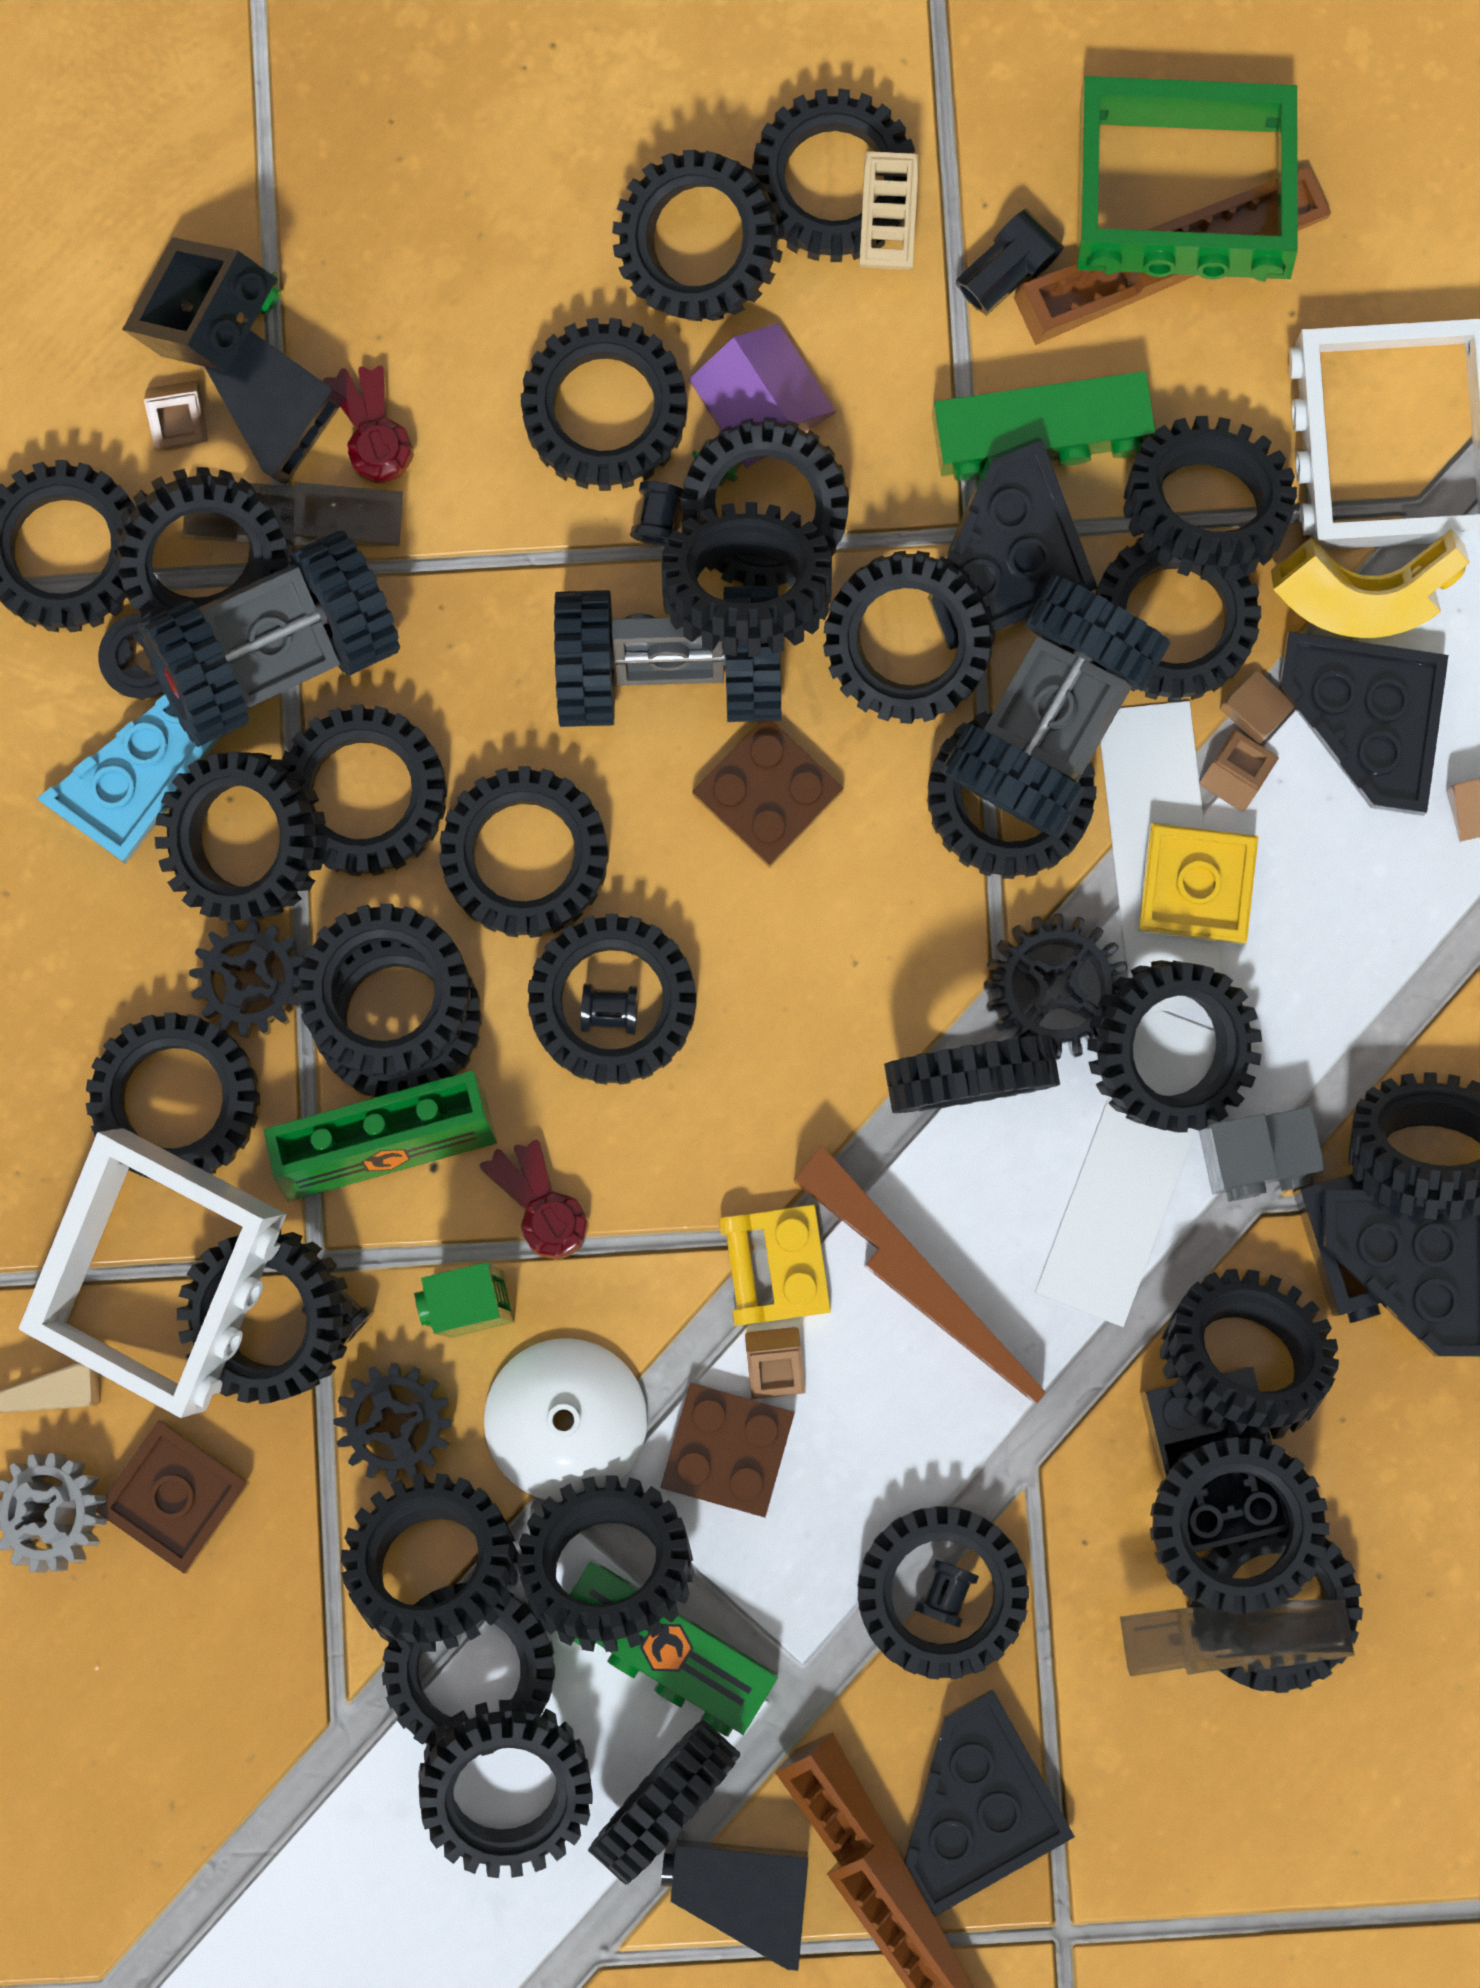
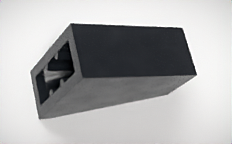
[205,321,346,485]
[661,1839,808,1971]

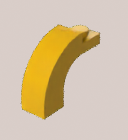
[1271,529,1470,638]

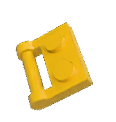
[718,1205,831,1327]

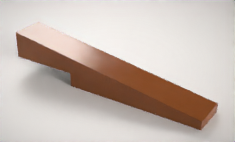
[1014,167,1331,345]
[794,1145,1046,1403]
[775,1732,973,1988]

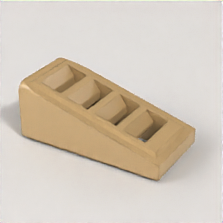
[859,152,919,270]
[0,1363,100,1413]

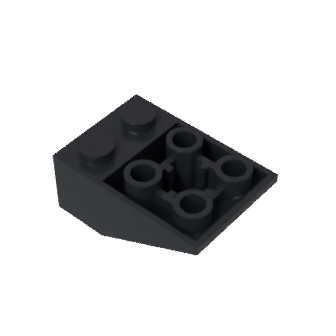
[1140,1367,1290,1552]

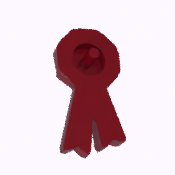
[323,365,414,484]
[480,1139,589,1260]

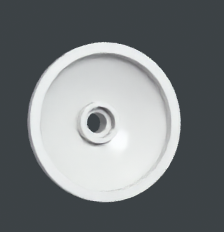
[484,1338,647,1502]

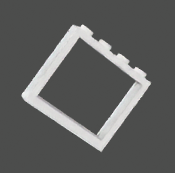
[1288,319,1480,550]
[19,1128,287,1418]

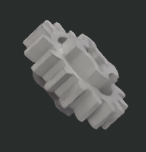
[0,1453,107,1573]

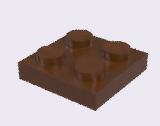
[692,721,844,868]
[660,1382,795,1518]
[96,1420,250,1574]

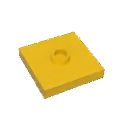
[1138,823,1259,944]

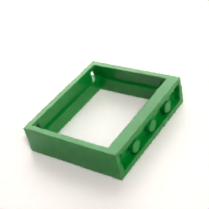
[1077,76,1298,282]

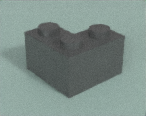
[1199,1106,1325,1202]

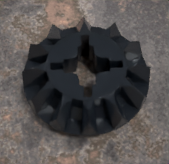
[98,614,164,701]

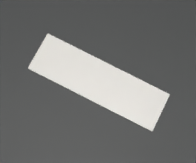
[1100,701,1222,1013]
[1035,1011,1216,1327]

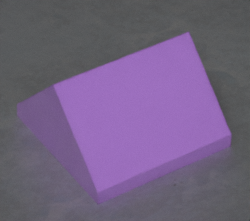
[689,323,836,469]

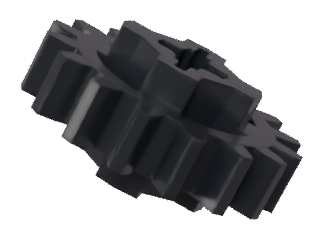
[189,919,306,1038]
[333,1363,454,1482]

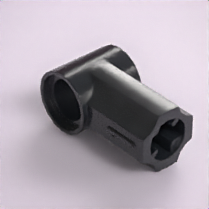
[955,208,1064,316]

